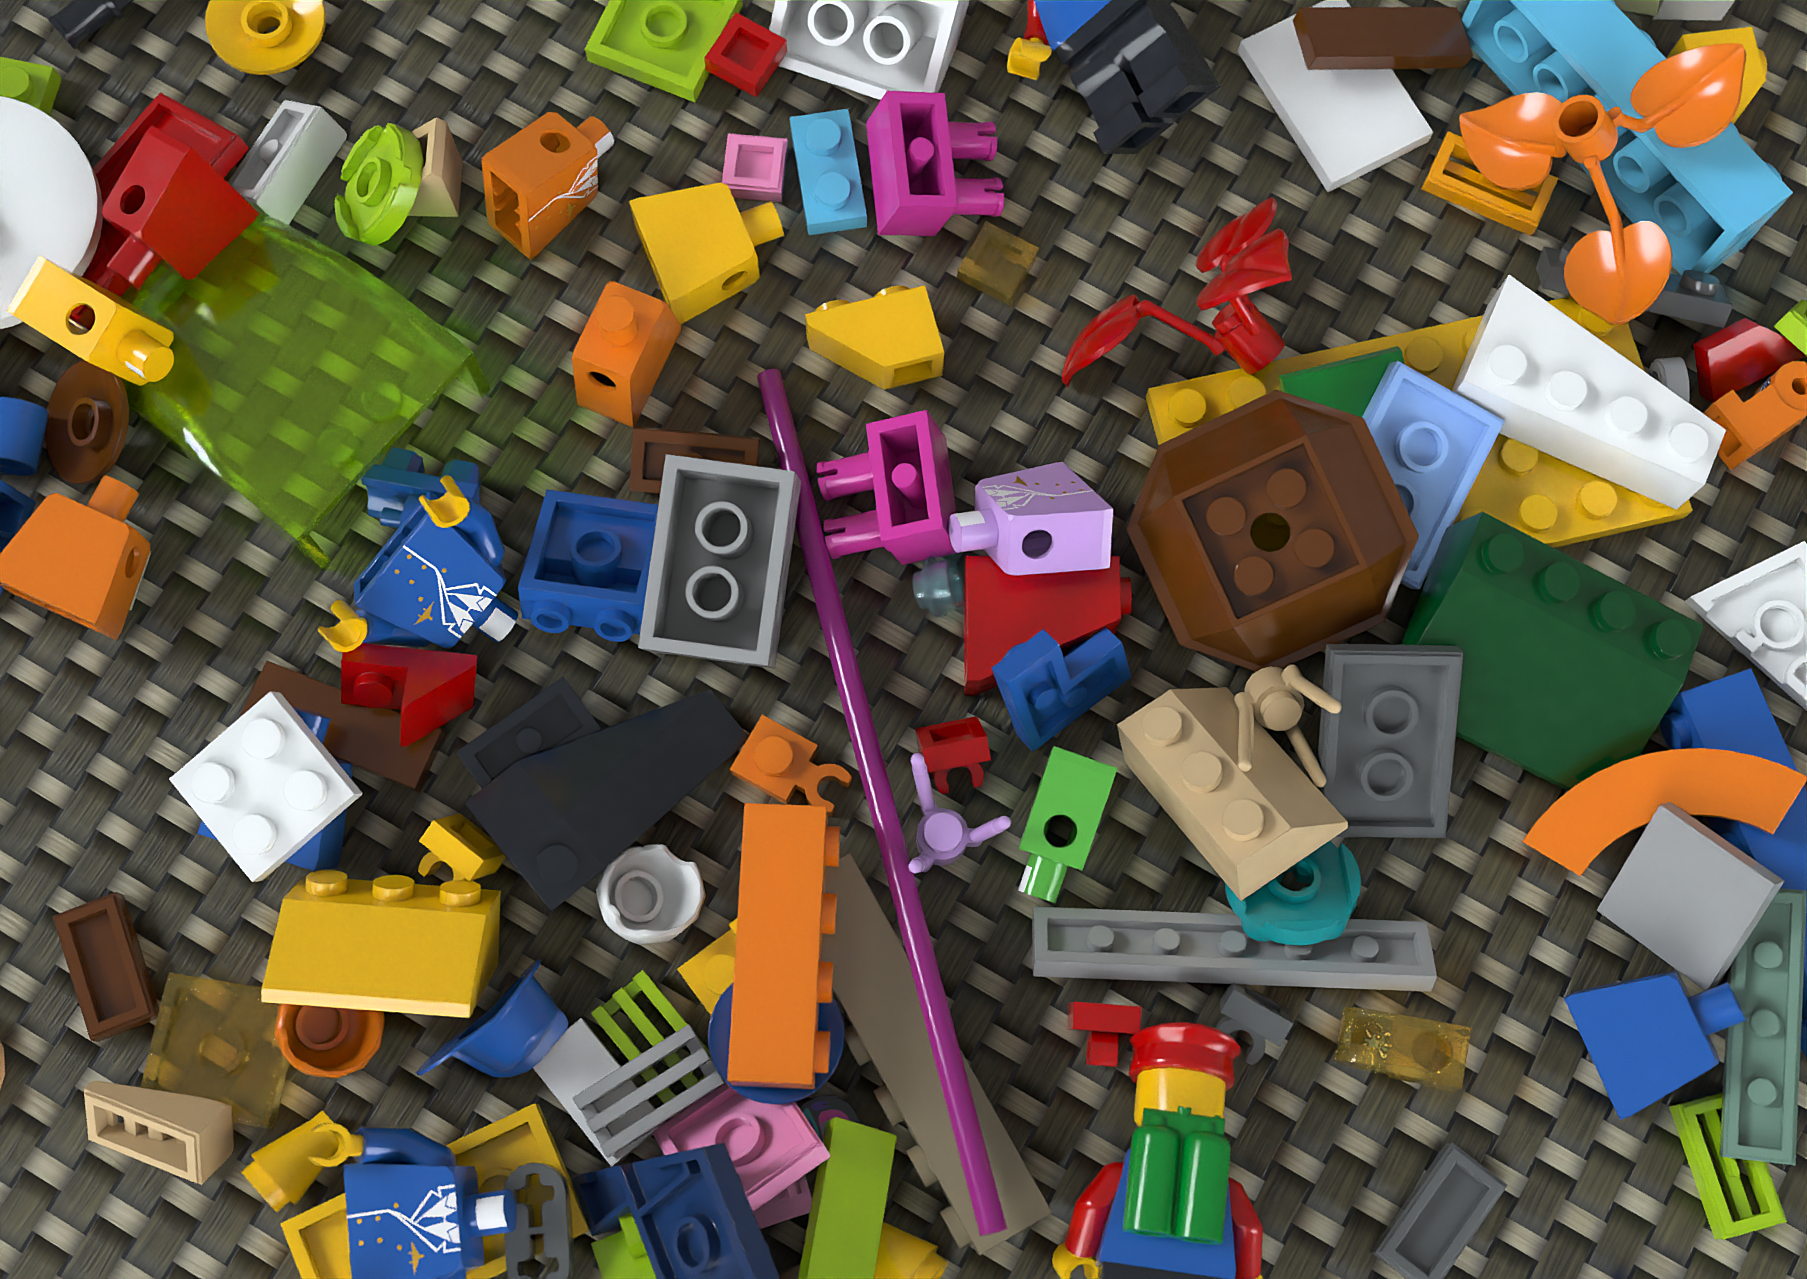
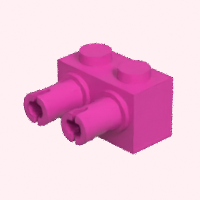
[866,91,1004,236]
[817,410,960,565]

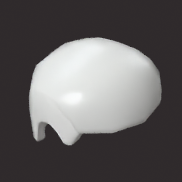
[596,844,706,944]

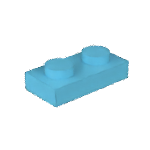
[790,109,867,235]

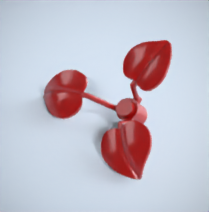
[1062,197,1292,388]

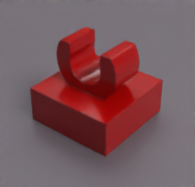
[704,12,787,98]
[915,716,991,794]
[1067,1002,1142,1067]

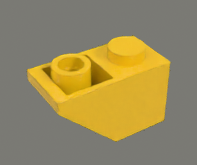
[805,285,944,390]

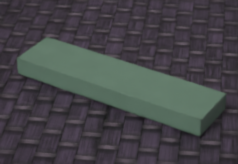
[1720,888,1807,1165]

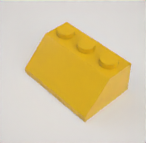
[261,870,500,1018]

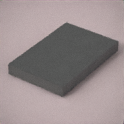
[1316,644,1463,838]

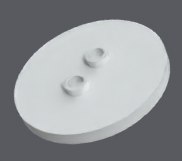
[0,96,103,329]

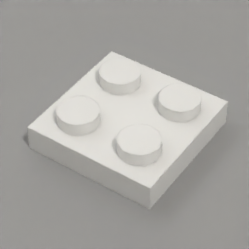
[169,691,363,882]

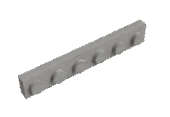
[1032,907,1437,992]

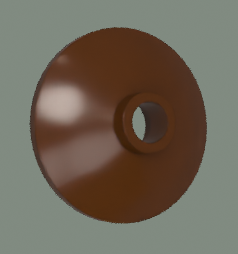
[45,360,129,485]

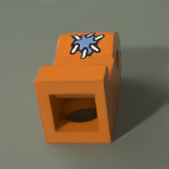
[1703,361,1807,470]

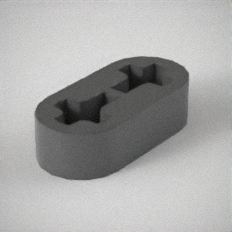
[504,1163,575,1279]

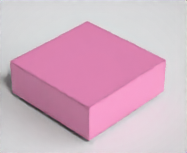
[722,133,788,202]

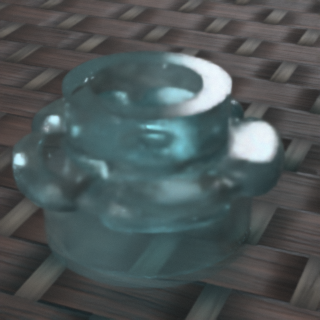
[913,556,964,617]

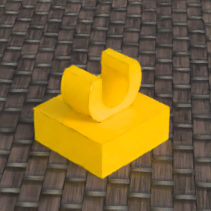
[418,813,506,882]

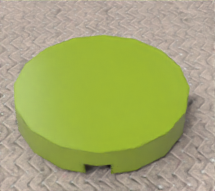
[334,123,423,246]

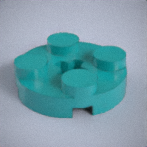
[1225,841,1361,945]

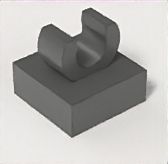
[1216,983,1294,1065]

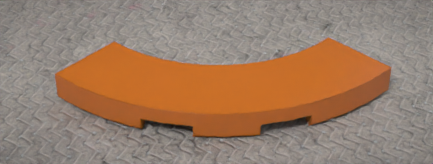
[1522,748,1807,877]

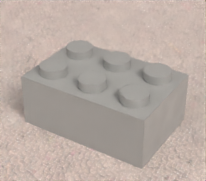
[638,454,801,669]

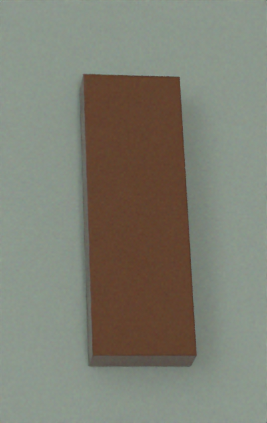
[1292,7,1473,70]
[239,661,446,792]

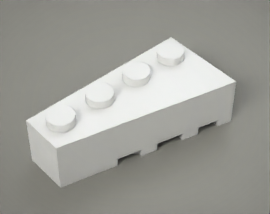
[1451,275,1726,510]

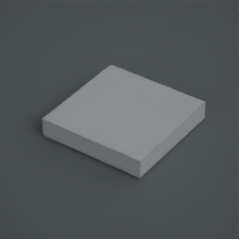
[1597,802,1784,991]

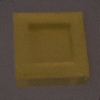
[957,221,1039,306]

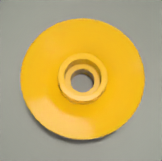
[205,0,326,75]

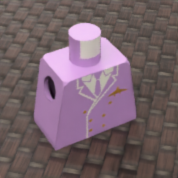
[948,462,1113,575]

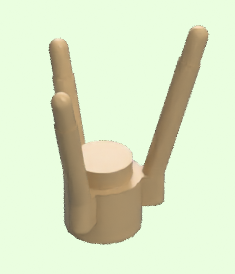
[1234,664,1341,787]

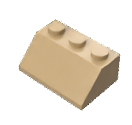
[1117,687,1348,901]

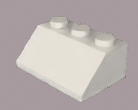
[769,0,970,100]

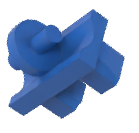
[361,447,481,528]

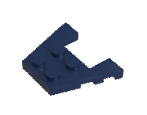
[571,1143,779,1279]

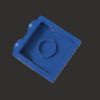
[518,490,659,642]

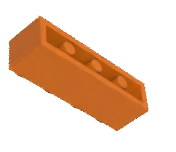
[727,803,840,1089]

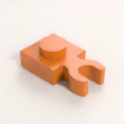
[730,714,852,817]

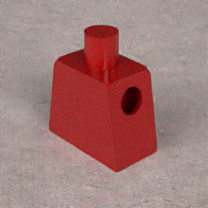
[102,125,259,290]

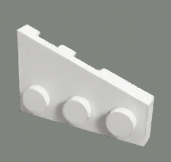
[1685,541,1807,711]

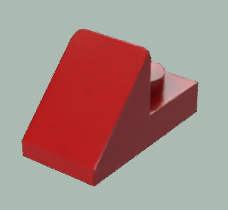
[341,643,477,747]

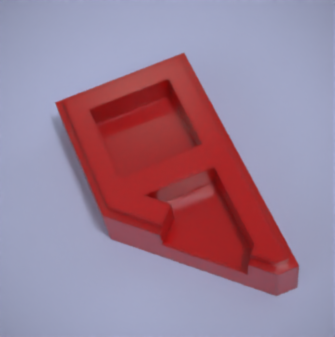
[1694,318,1806,403]

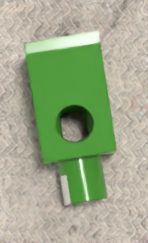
[1018,746,1118,903]

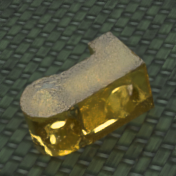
[1334,1007,1471,1093]

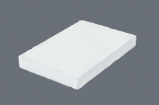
[1237,0,1433,192]

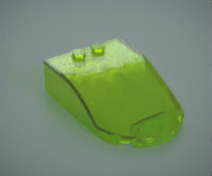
[121,214,490,570]

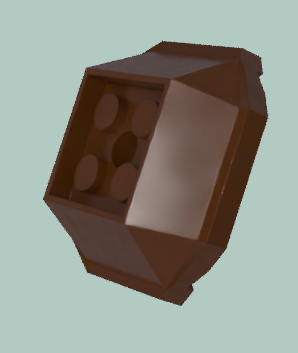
[1126,390,1419,672]

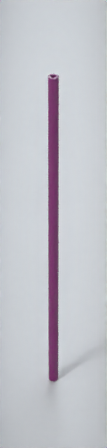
[757,369,1007,1237]

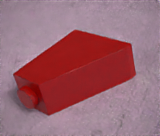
[963,556,1132,695]

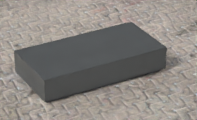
[1370,1142,1508,1279]

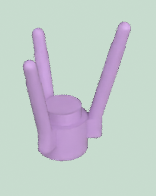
[909,753,1011,873]

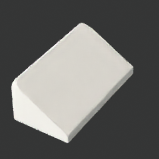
[228,100,347,227]

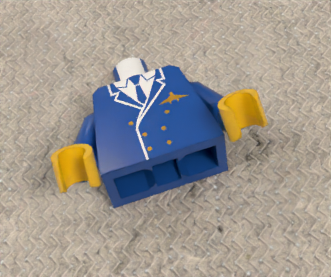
[318,475,518,652]
[308,1123,517,1279]

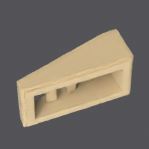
[84,1080,234,1185]

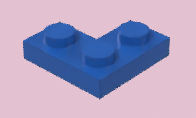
[992,627,1132,752]

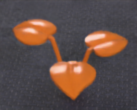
[1460,43,1746,325]

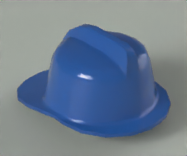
[416,959,568,1077]

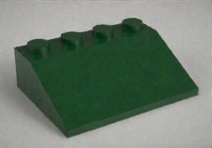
[1402,512,1704,791]

